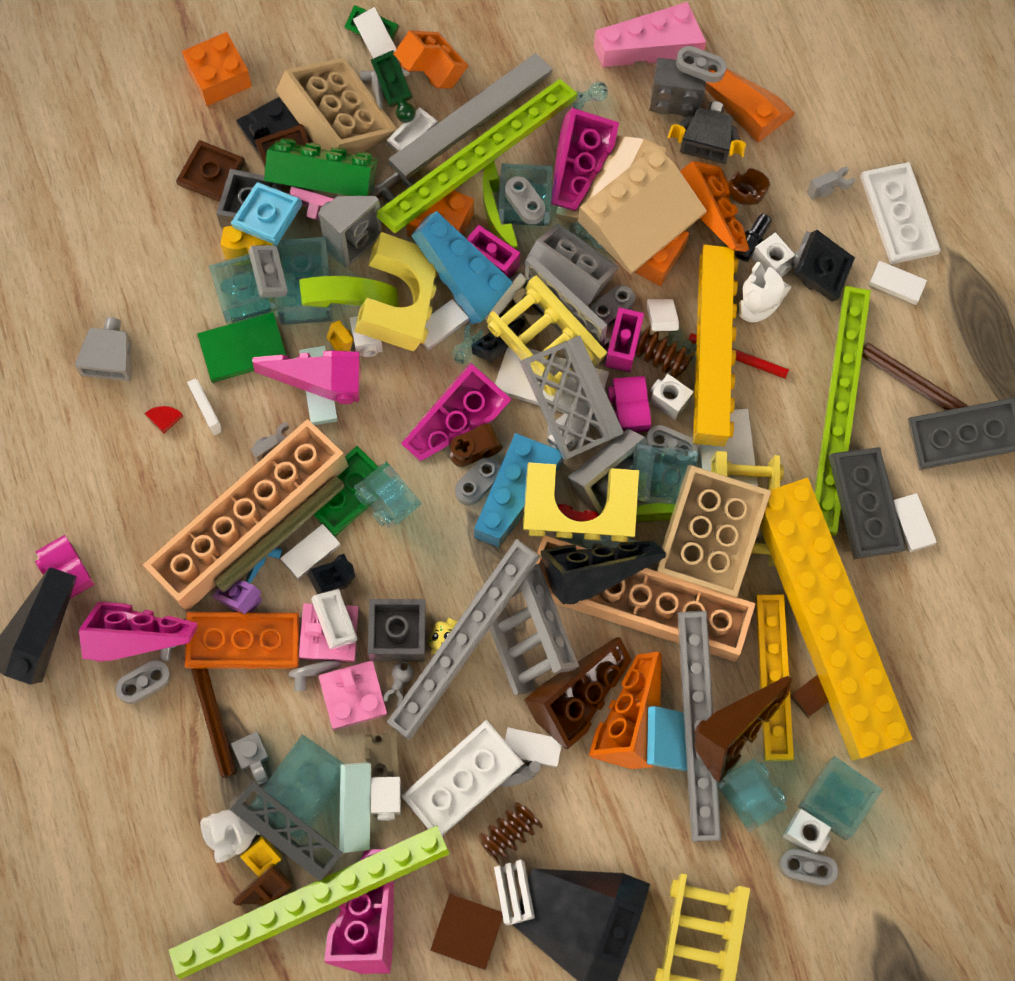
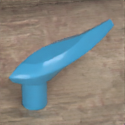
[245,547,282,584]

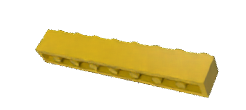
[693,245,738,447]

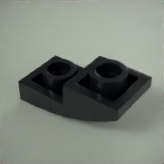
[471,312,525,362]

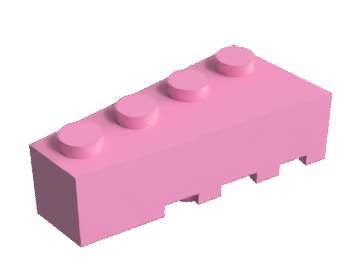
[594,2,706,67]

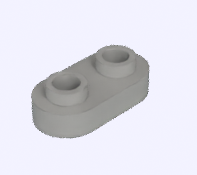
[676,46,726,83]
[505,176,545,224]
[590,285,635,327]
[646,425,698,465]
[455,458,500,505]
[116,660,171,704]
[779,849,838,886]

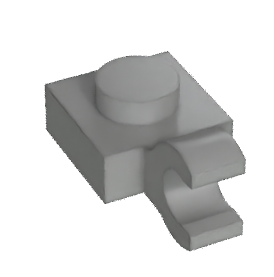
[807,167,855,200]
[251,422,289,463]
[231,732,269,785]

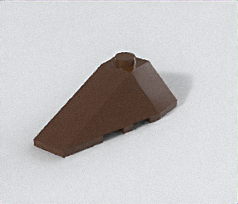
[524,637,632,749]
[694,676,792,782]

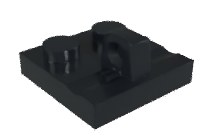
[236,97,299,161]
[794,230,855,302]

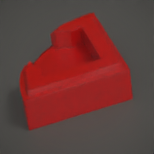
[144,406,184,434]

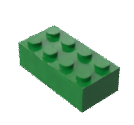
[264,139,378,196]

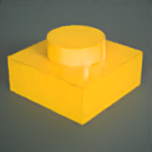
[326,320,354,352]
[240,836,282,876]

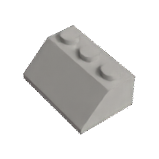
[318,196,383,268]
[524,223,620,307]
[568,429,666,515]

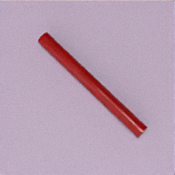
[688,333,789,379]

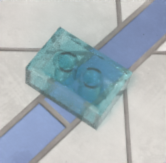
[274,237,333,325]
[251,734,344,842]

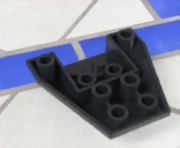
[512,868,650,981]

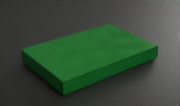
[197,312,286,383]
[313,446,394,537]

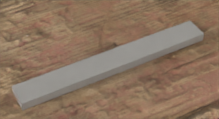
[388,53,552,181]
[387,539,541,739]
[677,611,721,842]

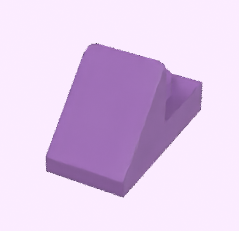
[212,579,262,614]

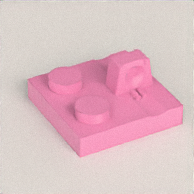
[289,186,335,220]
[299,603,359,662]
[318,660,387,731]

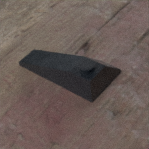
[541,541,666,605]

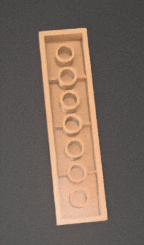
[143,419,348,612]
[536,535,756,662]

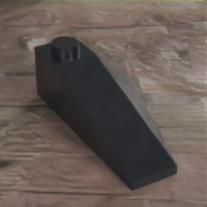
[0,567,77,685]

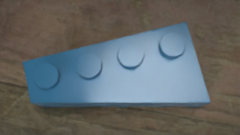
[411,211,513,325]
[474,433,564,548]

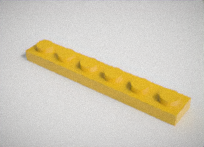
[755,595,794,761]

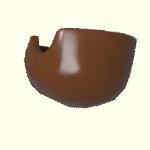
[728,168,770,205]

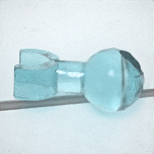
[573,81,608,110]
[570,222,604,250]
[452,324,483,364]
[667,327,696,363]

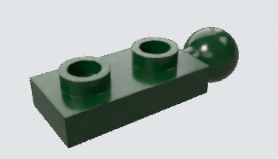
[371,50,416,123]

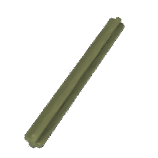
[215,476,344,592]

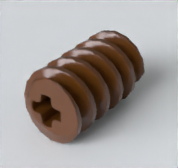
[635,326,695,378]
[479,802,543,865]

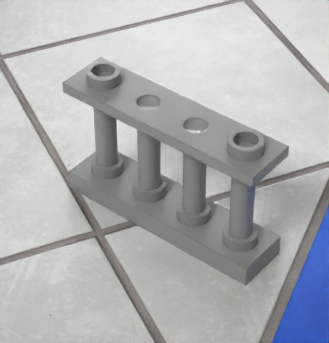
[476,564,579,695]

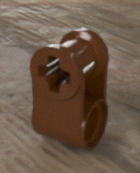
[450,423,503,467]

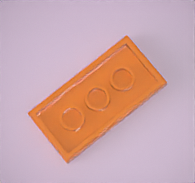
[185,612,299,669]

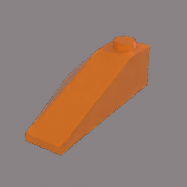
[705,68,795,143]
[680,161,749,252]
[589,652,662,769]

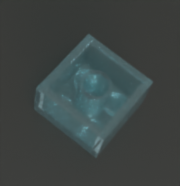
[499,163,553,226]
[209,254,277,324]
[632,443,699,504]
[353,461,422,528]
[797,756,883,841]
[718,758,787,833]

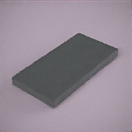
[908,397,1015,470]
[829,447,906,560]

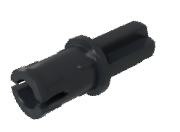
[734,213,772,262]

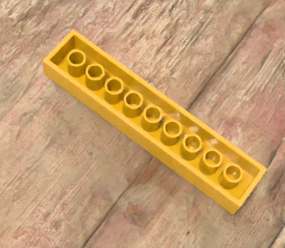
[760,477,913,761]

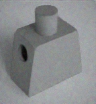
[75,317,131,381]

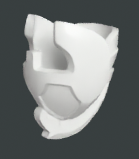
[737,262,792,322]
[200,810,260,863]

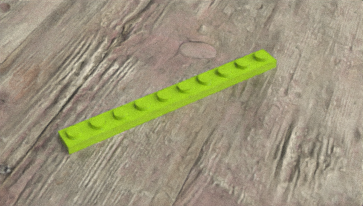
[377,79,578,233]
[814,286,871,536]
[169,826,450,979]

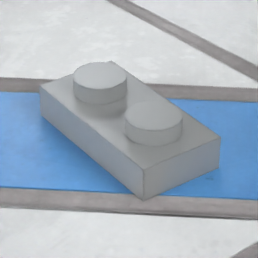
[249,245,288,297]

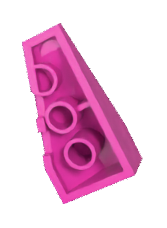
[551,108,619,211]
[253,351,361,404]
[401,362,512,461]
[79,602,198,662]
[324,849,394,974]

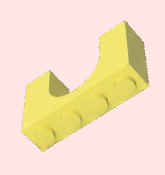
[354,232,438,352]
[523,463,639,542]

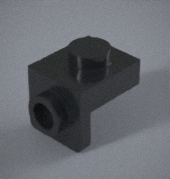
[307,554,355,594]

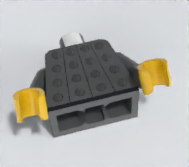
[667,101,746,164]

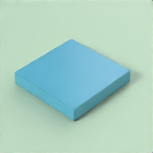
[231,182,303,245]
[647,706,687,772]

